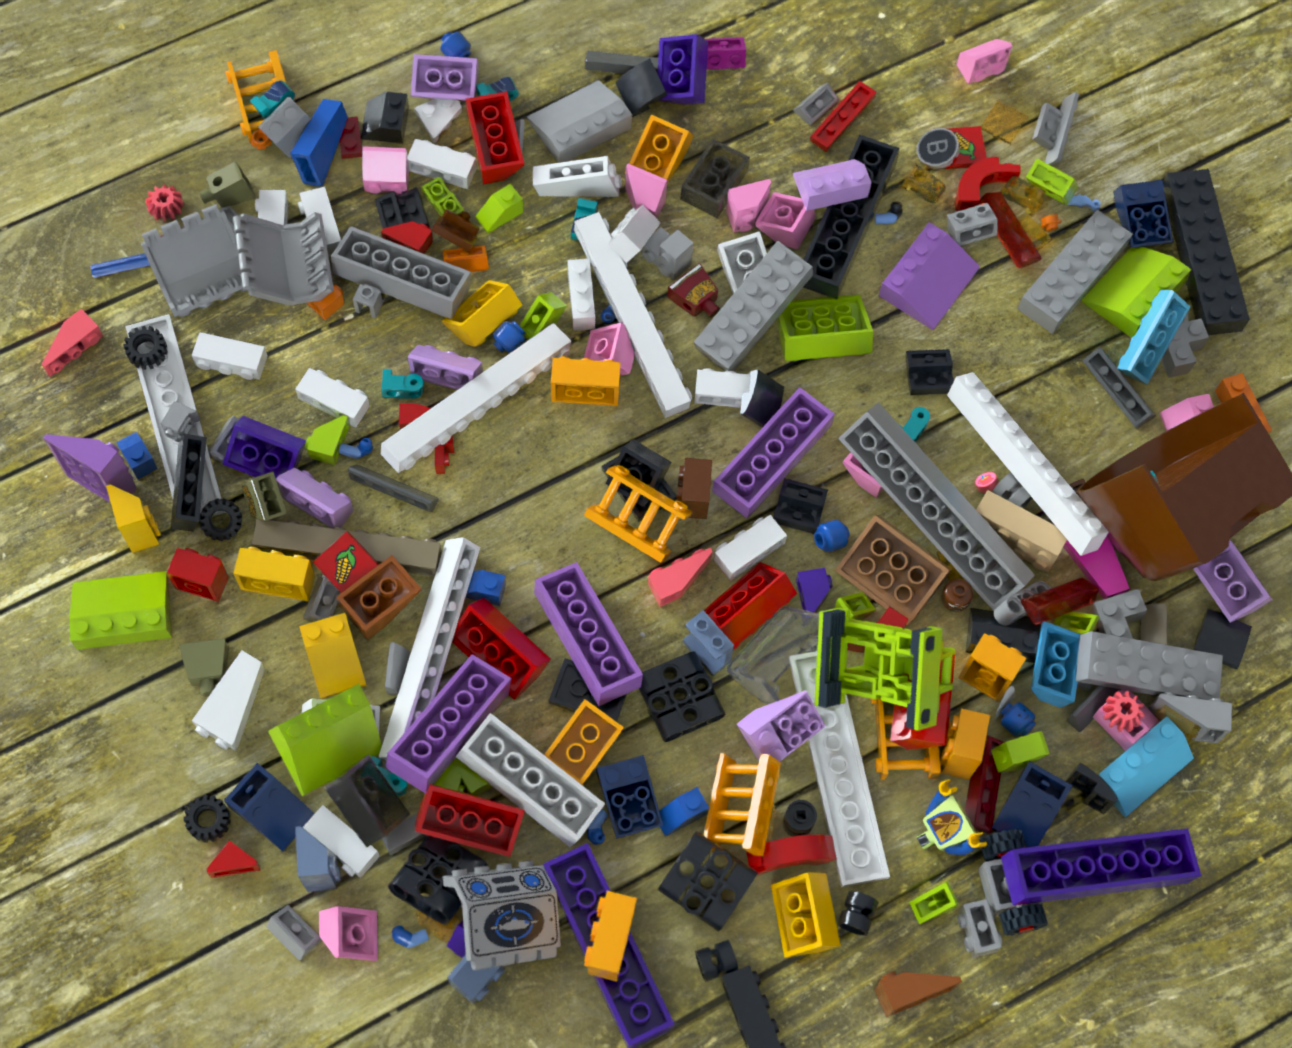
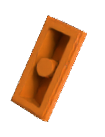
[443,245,489,272]

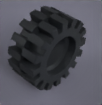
[123,326,168,370]
[199,498,242,541]
[184,795,231,843]

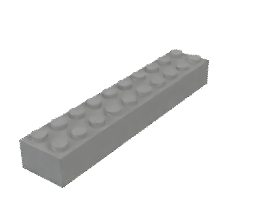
[838,402,1034,611]

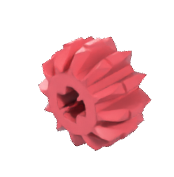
[145,184,184,223]
[1102,691,1145,732]

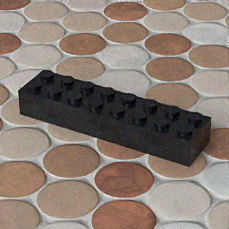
[803,134,900,299]
[1163,169,1250,335]

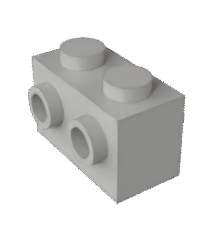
[947,203,997,246]
[957,899,1002,958]

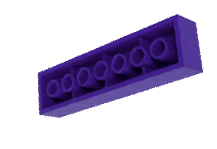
[1001,828,1202,906]
[543,843,674,1048]

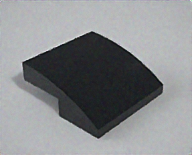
[616,58,667,118]
[374,187,430,229]
[906,349,954,395]
[740,369,784,428]
[773,478,828,534]
[1193,609,1252,670]
[1066,763,1117,814]

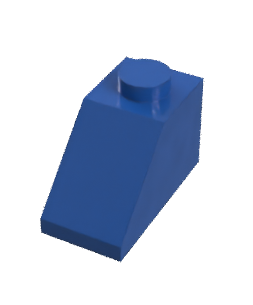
[116,432,158,480]
[465,570,506,606]
[659,787,709,837]

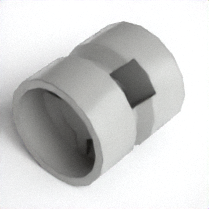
[992,472,1033,508]

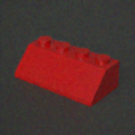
[465,91,524,184]
[704,562,797,650]
[452,598,551,700]
[890,654,955,750]
[414,784,525,857]

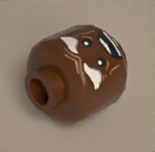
[941,578,974,612]

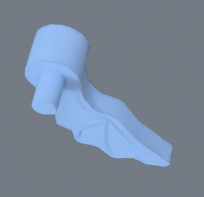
[1068,194,1101,212]

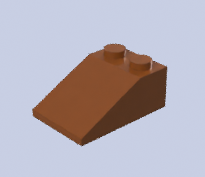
[336,555,422,640]
[874,971,962,1018]

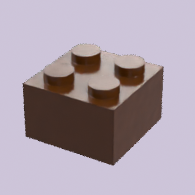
[676,458,712,520]

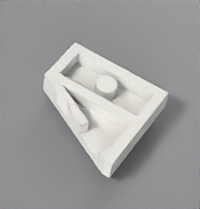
[415,99,462,143]

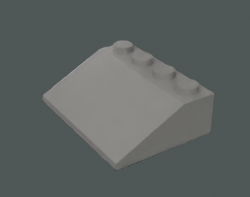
[527,80,632,163]

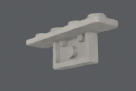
[1032,92,1079,166]

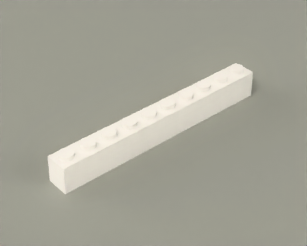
[574,212,692,418]
[381,323,571,473]
[947,372,1109,556]
[379,538,480,761]

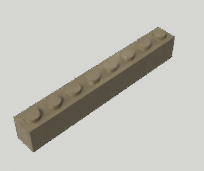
[251,518,442,576]

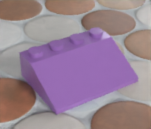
[879,222,980,330]
[43,434,137,503]

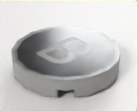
[917,128,960,169]

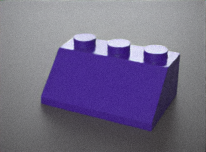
[657,34,708,105]
[223,416,306,478]

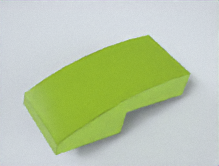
[421,176,464,216]

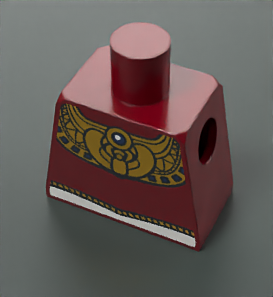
[667,263,720,317]

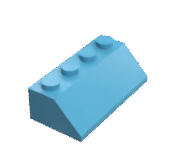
[1117,290,1190,385]
[1098,716,1194,818]

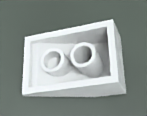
[717,231,767,294]

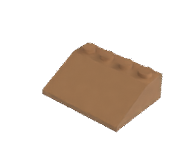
[835,515,953,626]

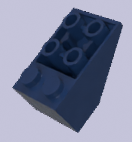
[1113,180,1173,248]
[595,755,663,839]
[991,761,1072,848]
[224,763,315,852]

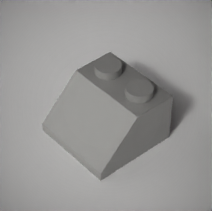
[258,97,311,158]

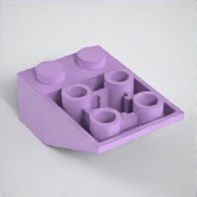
[737,691,825,761]

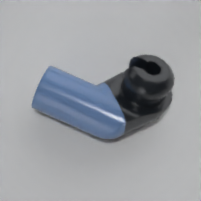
[874,201,903,224]

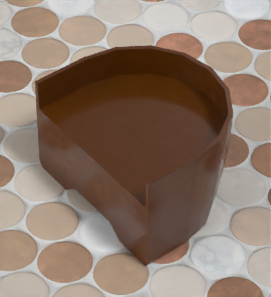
[1076,393,1292,581]

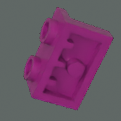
[705,37,746,69]

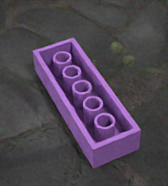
[712,387,835,519]
[534,562,643,706]
[386,654,511,793]

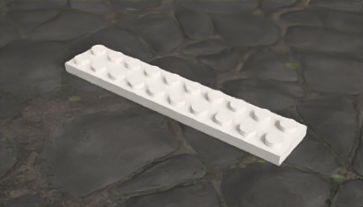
[126,314,226,519]
[789,651,890,888]

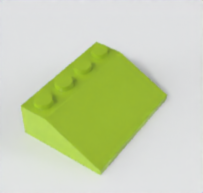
[1081,247,1191,338]
[776,295,873,361]
[69,571,172,650]
[268,684,382,796]

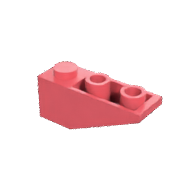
[42,309,103,377]
[648,548,713,607]

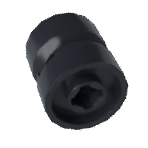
[782,799,817,837]
[837,891,878,936]
[695,940,739,982]

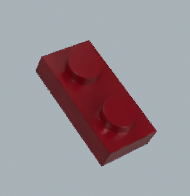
[339,116,362,159]

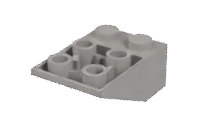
[1148,692,1232,744]

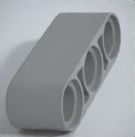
[994,581,1053,626]

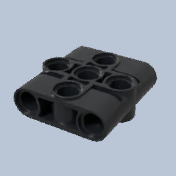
[639,651,726,742]
[657,831,758,932]
[388,835,488,925]

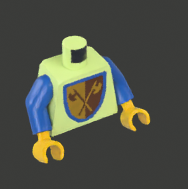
[917,779,987,855]

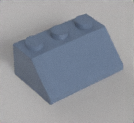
[296,826,341,892]
[447,955,505,1004]

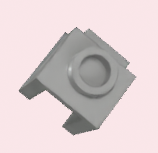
[353,284,385,319]
[161,401,201,440]

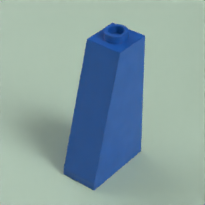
[290,99,348,187]

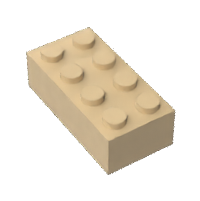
[976,490,1067,572]

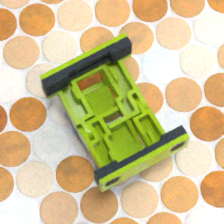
[814,608,955,730]

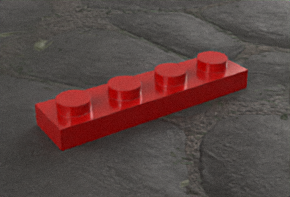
[810,81,876,152]

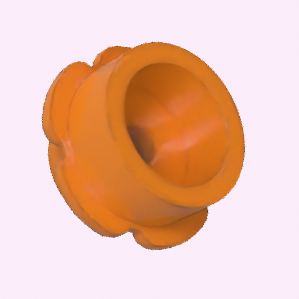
[251,129,272,150]
[1041,214,1062,232]

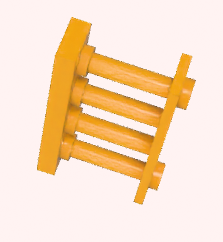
[225,50,286,143]
[584,465,692,563]
[870,698,941,780]
[702,753,781,856]

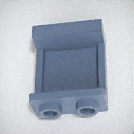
[683,610,734,677]

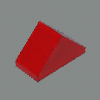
[207,840,260,878]

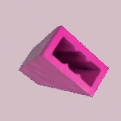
[1063,536,1130,599]

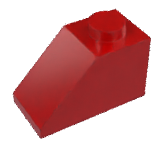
[381,221,433,254]

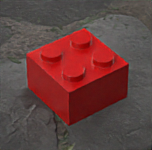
[166,548,229,602]

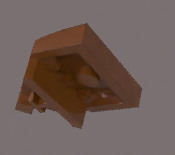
[431,209,480,252]

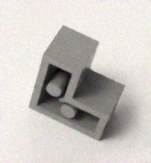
[642,227,694,280]
[1161,319,1209,378]
[1091,589,1147,639]

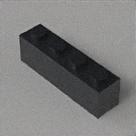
[170,434,207,532]
[720,965,786,1048]

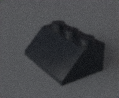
[966,608,1041,663]

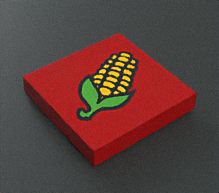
[945,126,987,169]
[313,530,379,593]

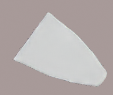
[994,685,1015,721]

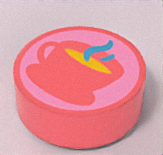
[975,472,999,493]

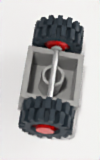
[978,829,1048,936]

